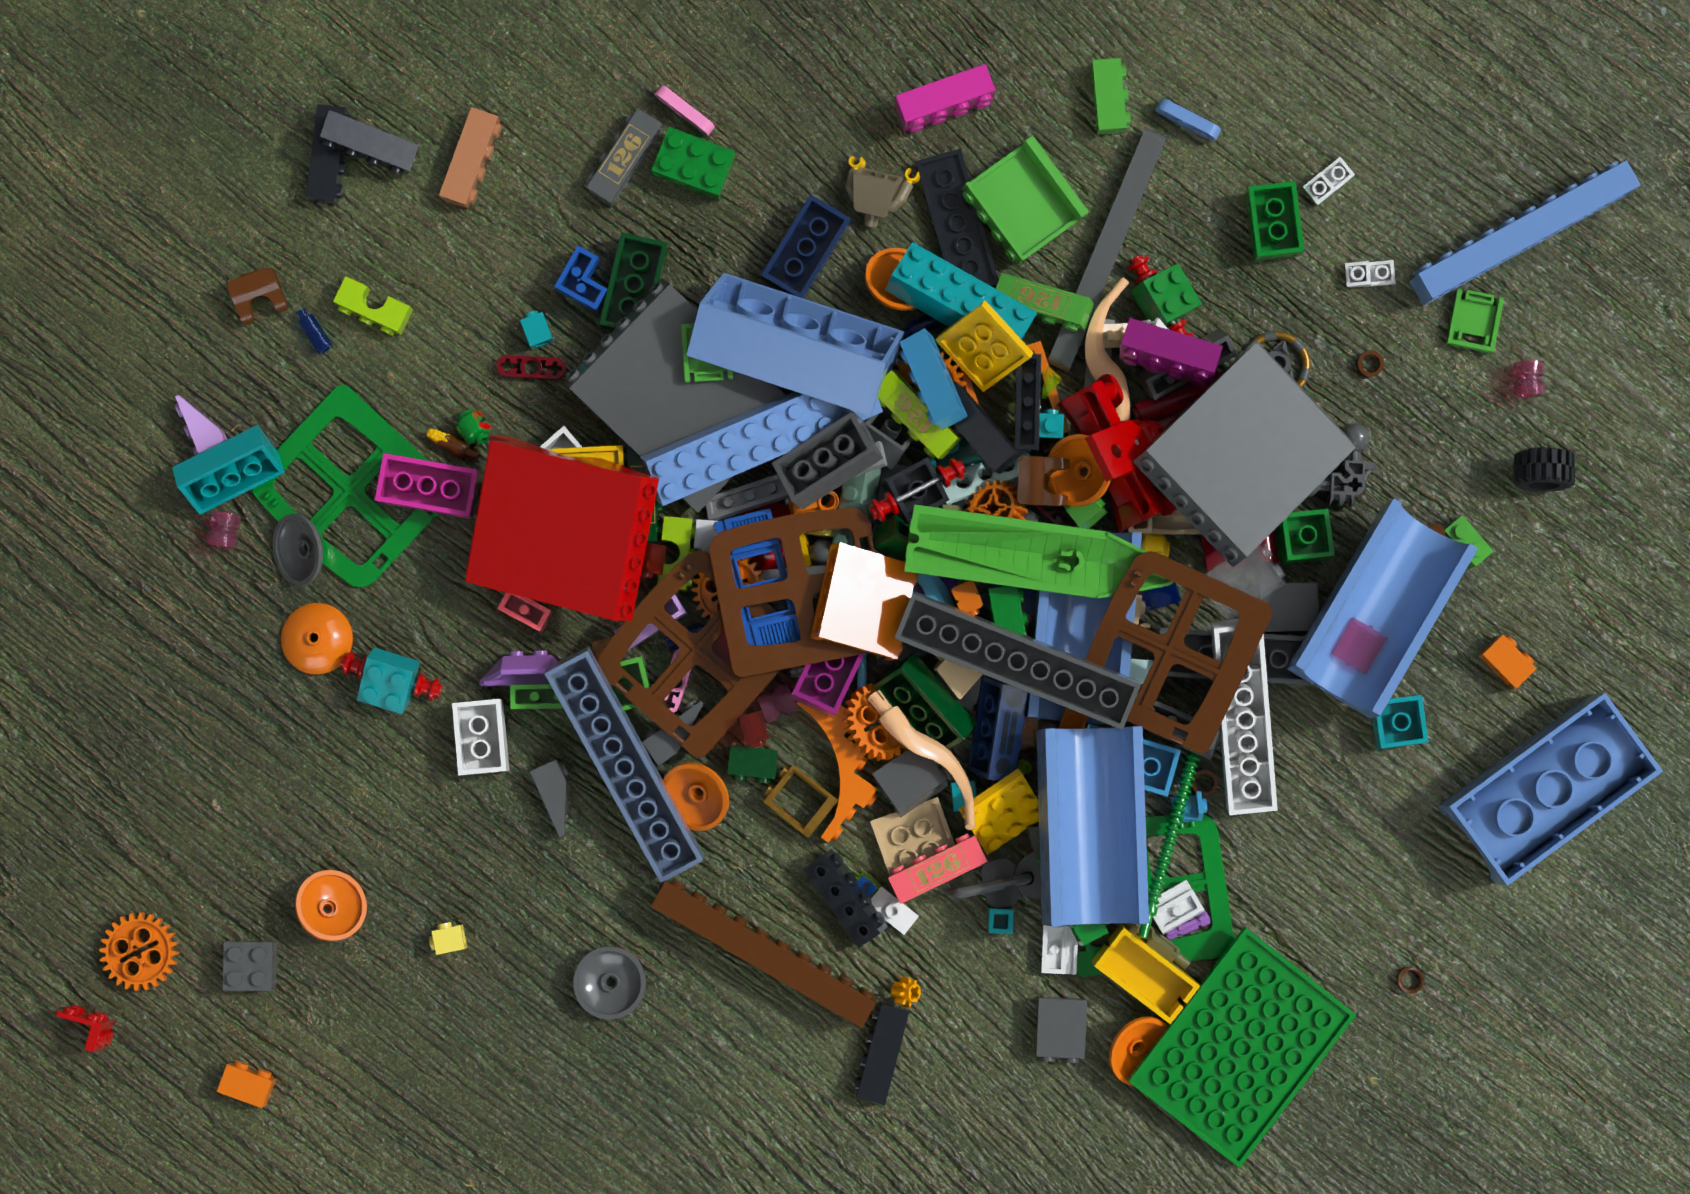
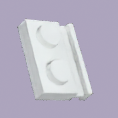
[1153,880,1205,935]
[1041,925,1078,975]

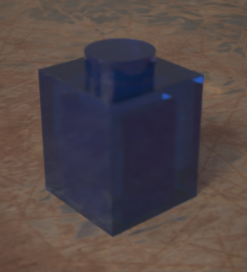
[1142,582,1181,611]

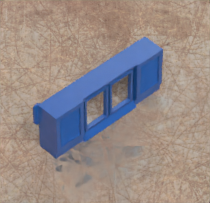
[713,509,800,646]

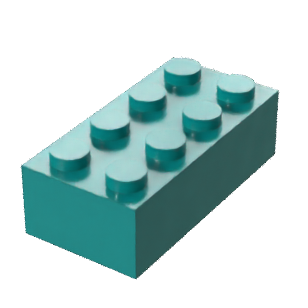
[172,425,285,515]

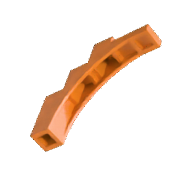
[796,701,878,843]

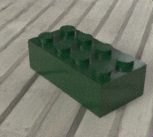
[599,232,669,331]
[872,652,977,749]

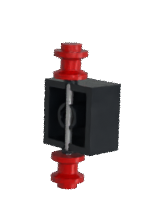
[869,457,966,522]

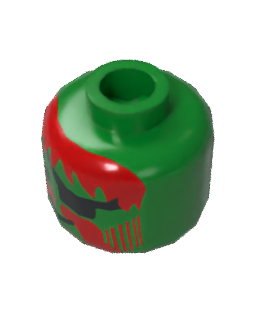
[456,409,492,446]

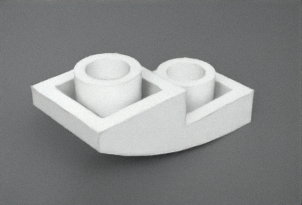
[1303,157,1355,205]
[1345,260,1396,287]

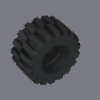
[1514,447,1575,492]

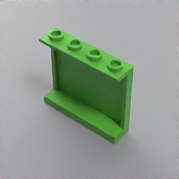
[962,136,1089,265]

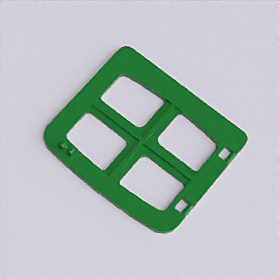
[252,385,438,588]
[1067,814,1234,977]

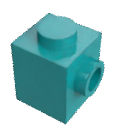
[1039,409,1064,441]

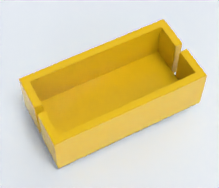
[1091,923,1200,1024]

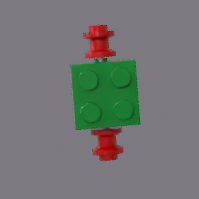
[1127,255,1202,337]

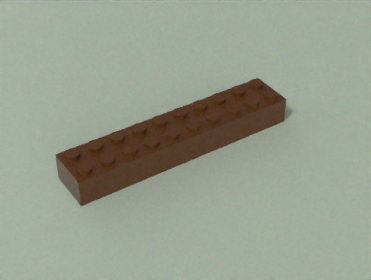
[651,878,876,1028]

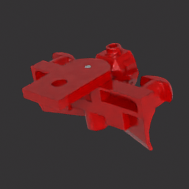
[1057,374,1176,533]

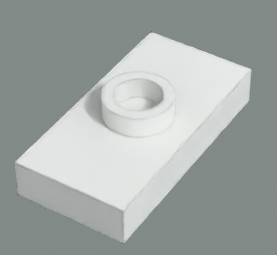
[871,886,919,935]

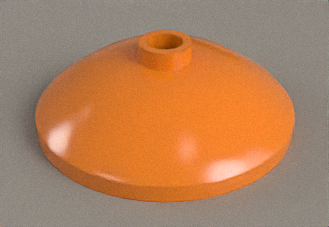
[865,248,917,311]
[1048,434,1111,507]
[281,603,353,674]
[663,762,729,831]
[295,870,367,942]
[1109,1017,1168,1086]

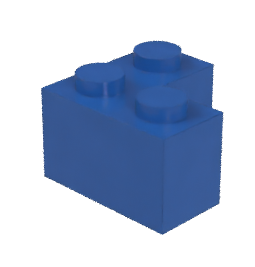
[554,245,608,314]

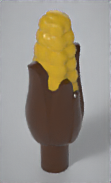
[426,429,480,461]

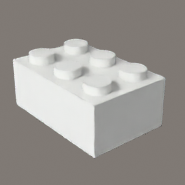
[452,699,509,775]

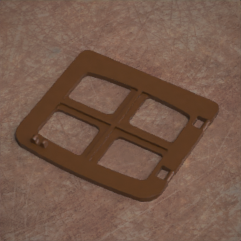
[709,508,876,677]
[598,550,780,758]
[1086,551,1273,754]

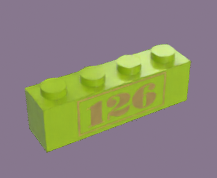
[878,370,963,459]

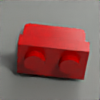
[55,1005,114,1052]

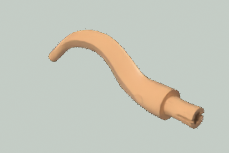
[1085,277,1130,422]
[868,690,975,830]

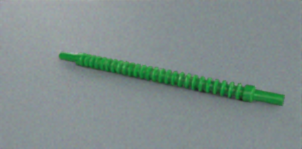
[1138,750,1200,939]

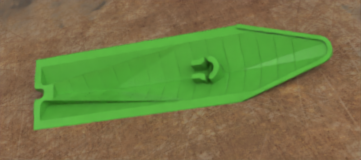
[904,504,1174,599]

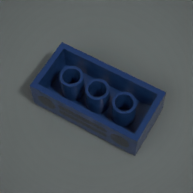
[761,194,851,299]
[968,676,1029,780]

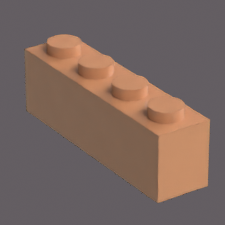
[439,107,502,209]

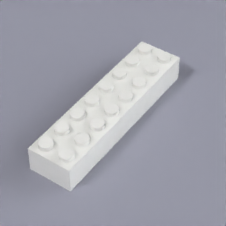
[1211,619,1278,815]

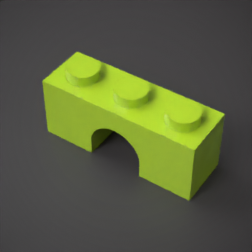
[333,276,413,336]
[658,516,696,592]

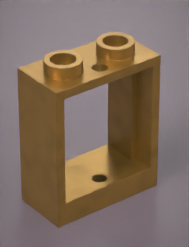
[763,765,838,838]

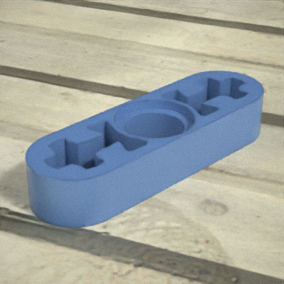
[1155,98,1221,141]

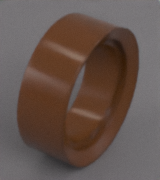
[1356,351,1384,378]
[1191,770,1218,796]
[1396,967,1424,994]

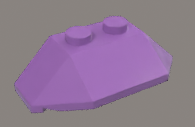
[479,651,559,687]

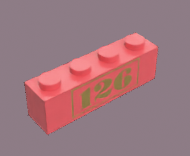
[888,833,988,904]

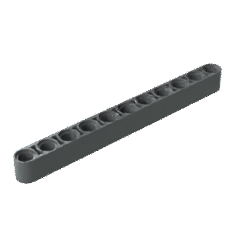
[1047,128,1167,372]

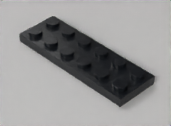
[915,149,999,287]

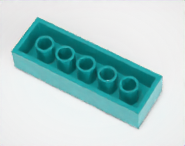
[885,242,1037,340]

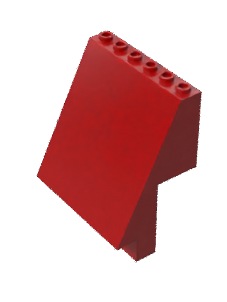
[465,435,659,621]

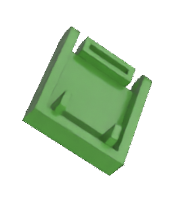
[1445,288,1504,354]
[681,323,733,383]

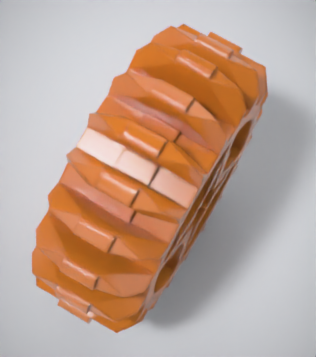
[964,479,1029,520]

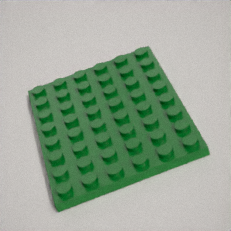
[1127,926,1356,1168]

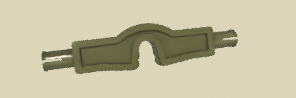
[1122,923,1191,969]

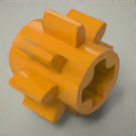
[891,976,921,1007]

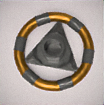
[1248,331,1311,388]

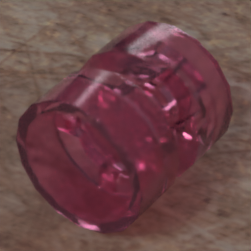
[1513,360,1545,398]
[205,511,241,549]
[757,682,799,723]

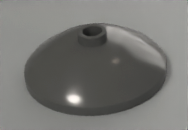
[273,514,323,586]
[573,946,646,1019]

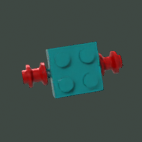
[340,647,443,714]

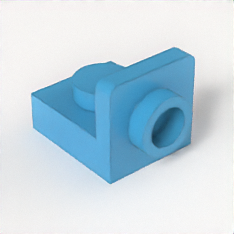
[1171,791,1207,823]

